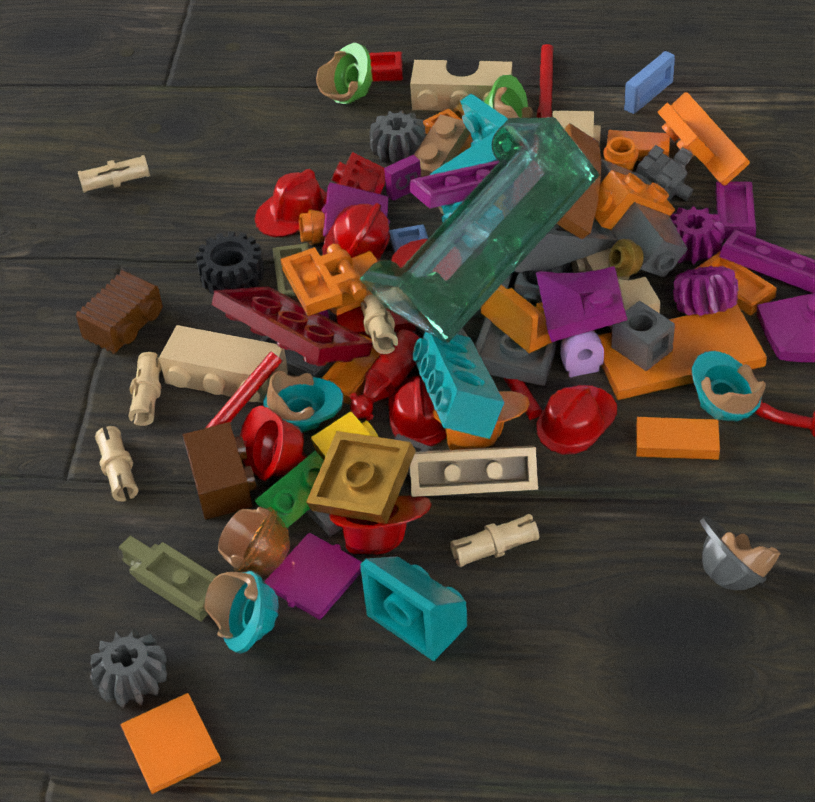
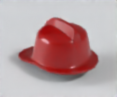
[254,169,326,237]
[322,203,390,261]
[389,376,447,447]
[537,385,617,455]
[240,406,308,481]
[329,495,432,554]

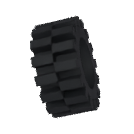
[196,232,265,295]

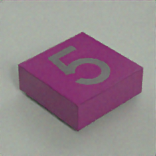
[384,154,421,201]

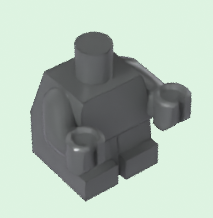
[635,145,694,202]

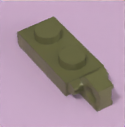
[119,535,217,622]

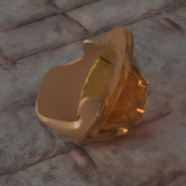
[218,507,290,575]

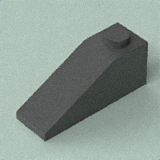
[495,210,618,273]

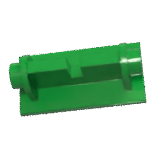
[255,451,324,533]

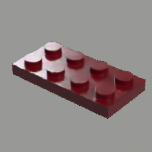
[211,286,373,366]

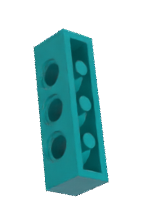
[413,326,504,439]

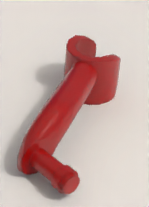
[755,399,815,437]

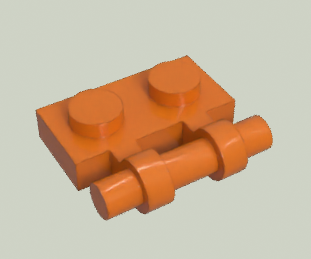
[280,243,367,316]

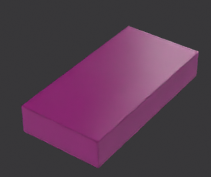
[715,181,756,239]

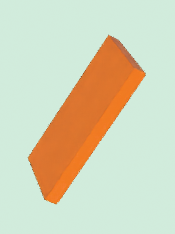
[598,304,767,400]

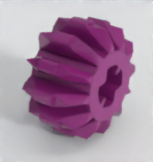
[670,206,725,266]
[673,265,739,316]

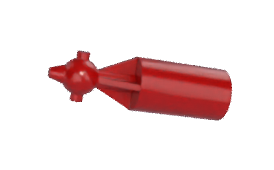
[349,330,420,421]

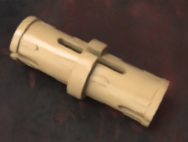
[78,155,150,193]
[361,294,398,354]
[128,352,162,426]
[95,426,138,502]
[450,514,539,567]

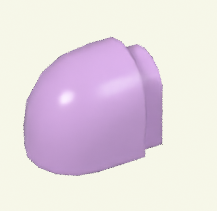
[560,330,604,377]

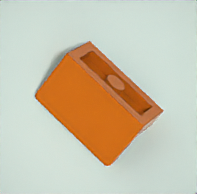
[481,276,552,353]

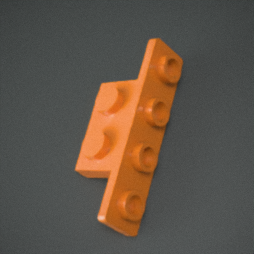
[658,92,750,186]

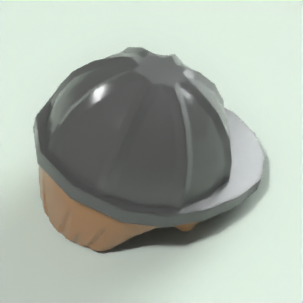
[700,516,780,590]

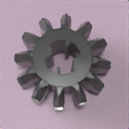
[369,110,426,164]
[90,628,167,708]

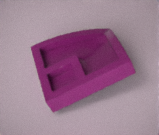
[536,266,628,342]
[757,293,815,362]

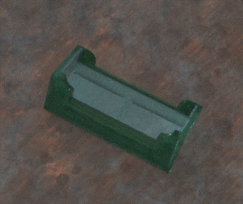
[360,117,600,343]

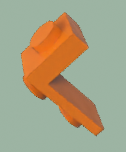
[595,170,675,230]

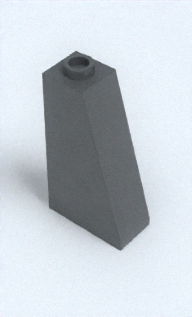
[600,159,688,277]

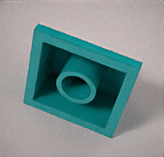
[360,556,467,661]

